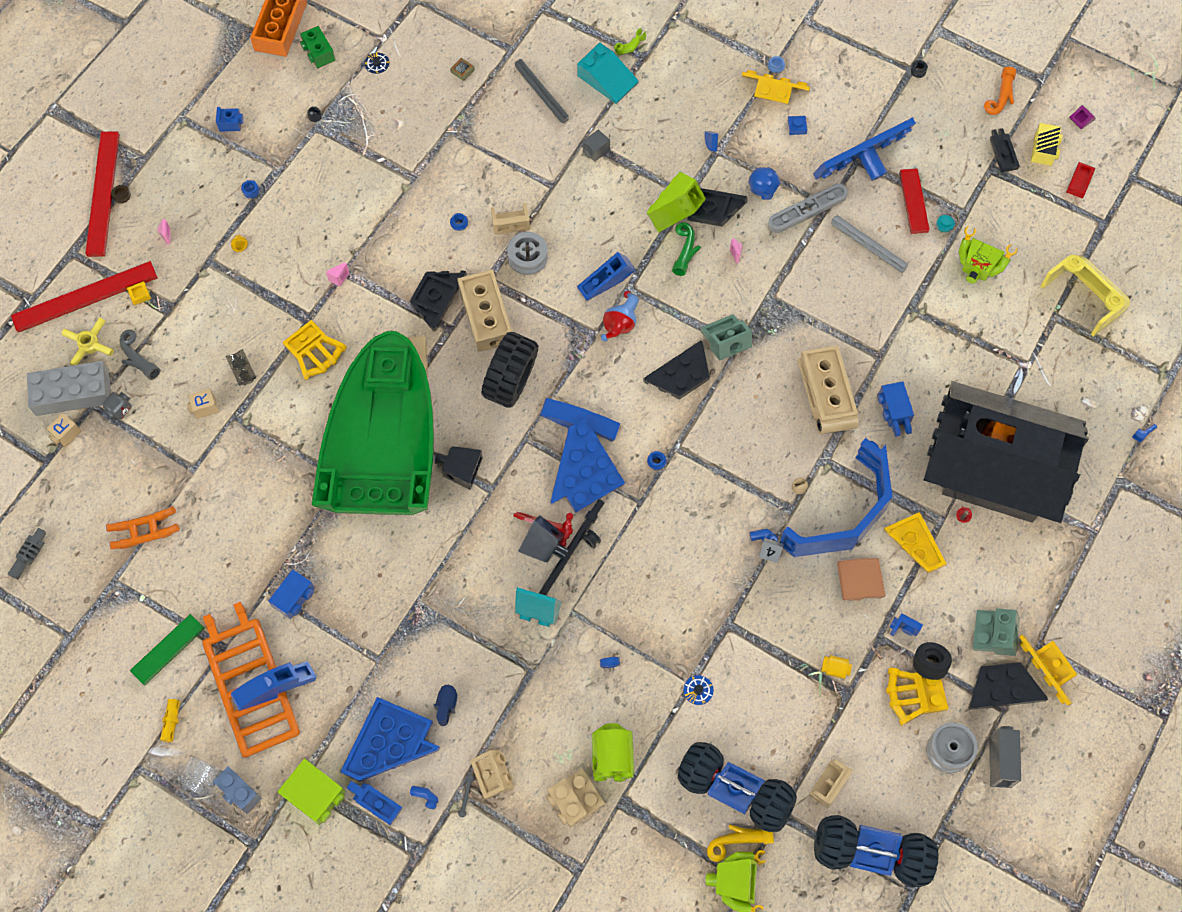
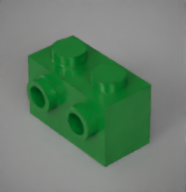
[300,25,336,69]

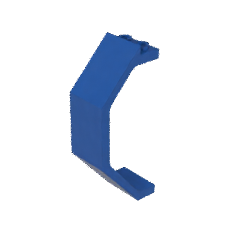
[780,438,892,557]

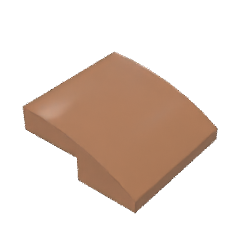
[837,558,885,601]

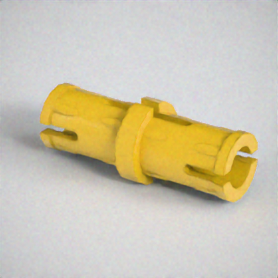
[160,699,181,742]

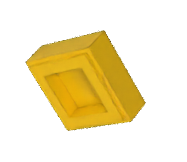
[127,281,151,305]

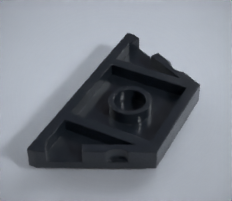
[687,188,748,227]
[409,270,467,332]
[643,340,710,400]
[968,662,1048,710]

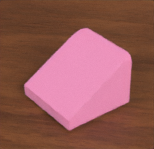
[326,262,349,286]

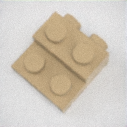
[546,768,605,828]

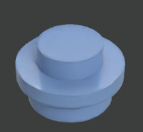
[768,56,785,73]

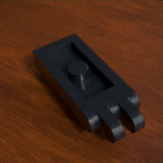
[990,128,1020,172]

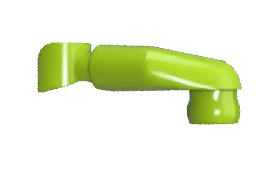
[614,28,646,55]

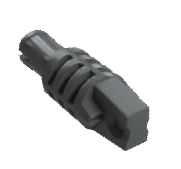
[8,528,46,580]

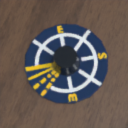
[364,52,390,74]

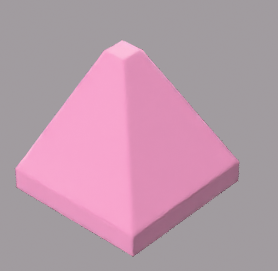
[157,219,171,244]
[730,239,742,263]

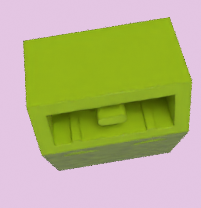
[646,171,706,232]

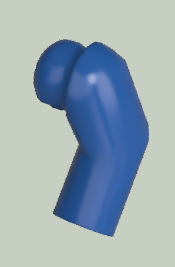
[749,529,778,542]
[410,785,439,810]

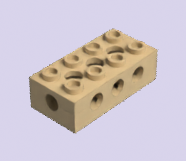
[457,269,512,352]

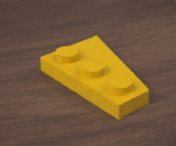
[884,512,947,573]

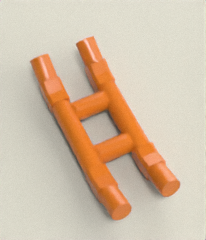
[106,506,180,550]

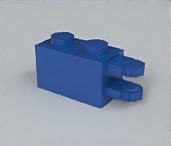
[877,381,914,437]

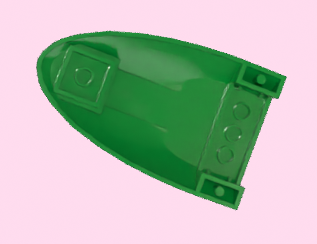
[312,331,434,515]

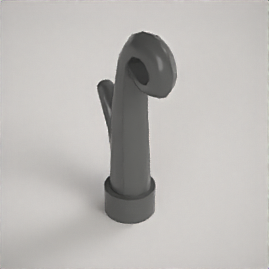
[119,329,161,380]

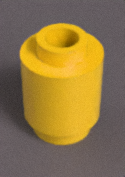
[821,655,852,679]

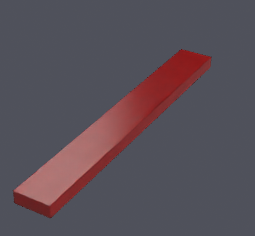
[85,131,120,257]
[11,261,158,333]

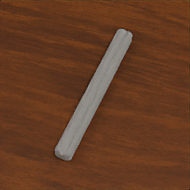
[831,215,908,273]

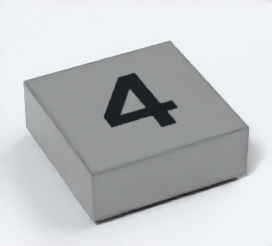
[759,538,784,563]

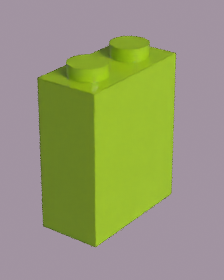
[277,758,346,825]

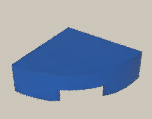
[705,131,718,151]

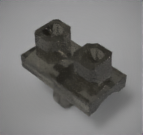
[226,349,256,386]

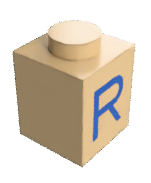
[187,388,219,419]
[46,413,82,447]

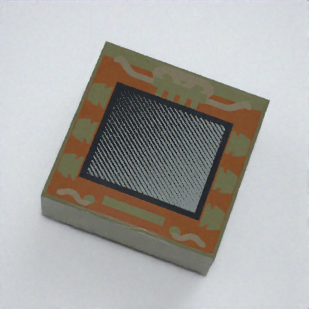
[450,58,475,81]

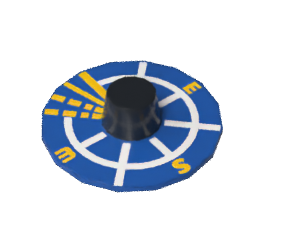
[683,675,714,705]

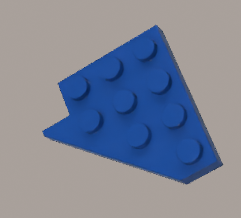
[340,697,440,782]

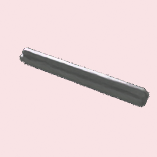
[515,59,569,123]

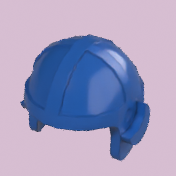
[748,167,780,200]

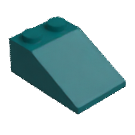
[577,42,639,104]
[515,587,562,627]

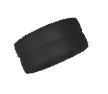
[913,642,952,680]

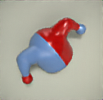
[601,291,639,342]

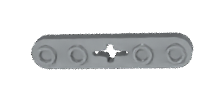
[768,184,848,233]

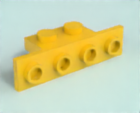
[742,70,810,104]
[1019,634,1078,706]

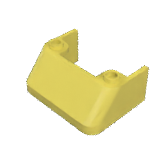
[1040,255,1130,337]

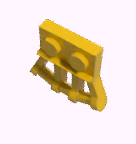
[282,320,347,380]
[886,668,949,726]

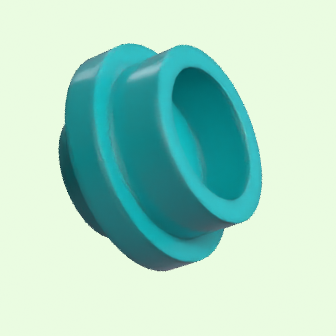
[936,215,955,232]

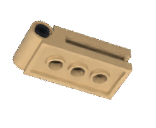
[797,345,858,435]

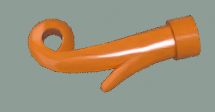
[984,67,1017,115]

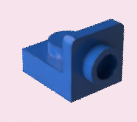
[889,613,923,636]

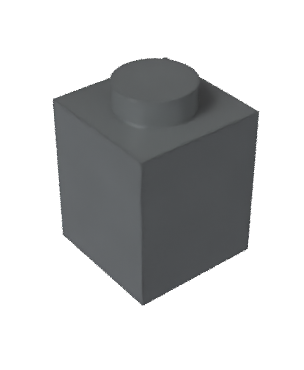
[583,129,610,162]

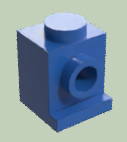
[216,107,244,132]

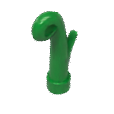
[672,222,701,276]

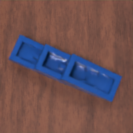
[540,398,620,442]

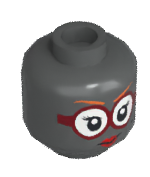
[103,392,132,420]

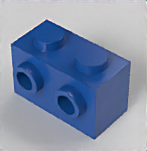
[268,570,315,620]

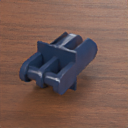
[434,684,458,726]

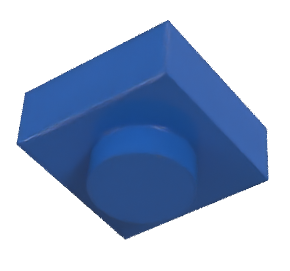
[788,116,807,135]

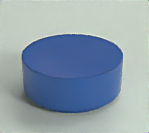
[599,657,620,668]

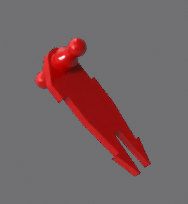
[513,512,573,547]

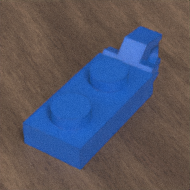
[347,781,403,826]

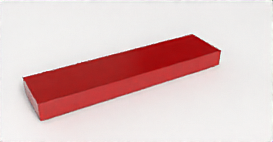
[899,168,930,234]

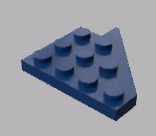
[550,418,625,513]

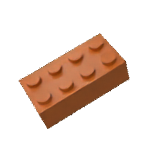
[250,0,307,57]

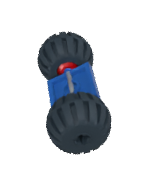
[678,742,797,832]
[814,815,939,887]

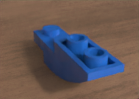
[231,661,317,711]

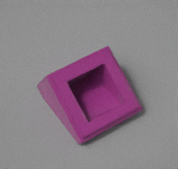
[1069,105,1096,130]

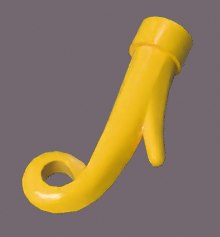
[707,824,774,862]

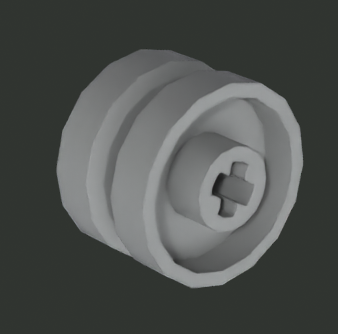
[926,722,978,774]

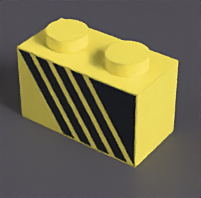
[1031,123,1063,166]

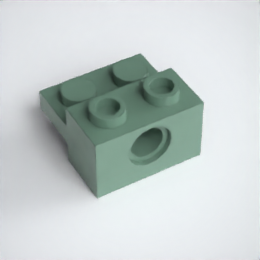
[701,314,752,361]
[973,608,1020,656]

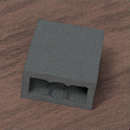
[989,726,1021,788]

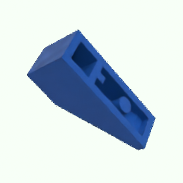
[577,252,636,301]

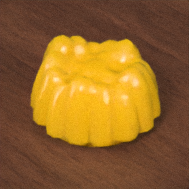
[231,235,248,252]

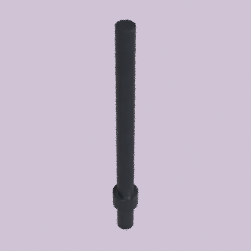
[539,499,605,596]

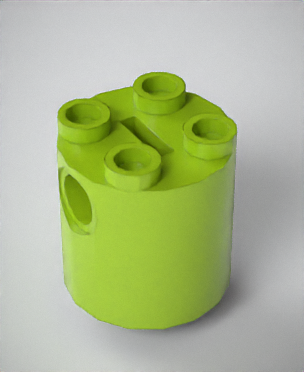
[591,723,635,782]

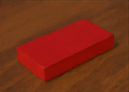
[1066,162,1096,199]

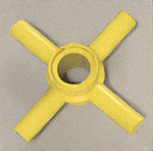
[62,318,114,366]

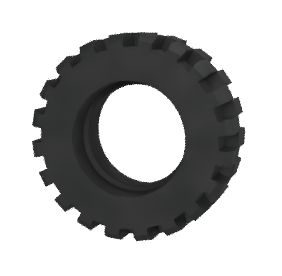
[481,332,539,408]

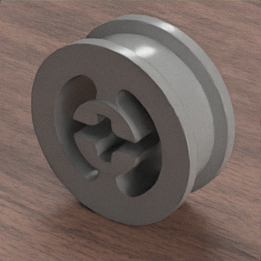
[507,232,548,275]

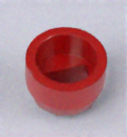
[956,507,972,523]

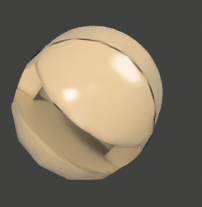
[792,478,808,495]

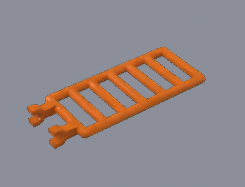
[202,601,300,758]

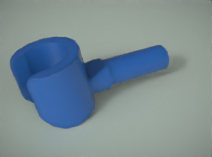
[1132,424,1157,442]

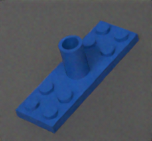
[813,117,916,181]

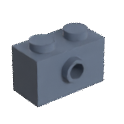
[213,766,262,814]

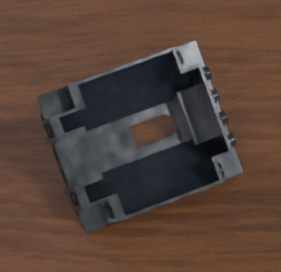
[923,381,1089,523]

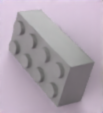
[27,361,111,416]

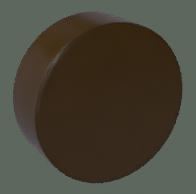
[111,185,131,203]

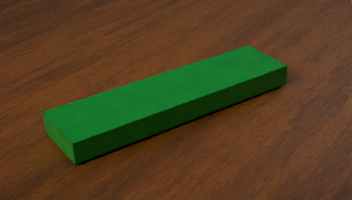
[129,614,205,686]

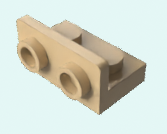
[470,750,514,799]

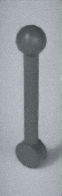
[458,774,474,818]

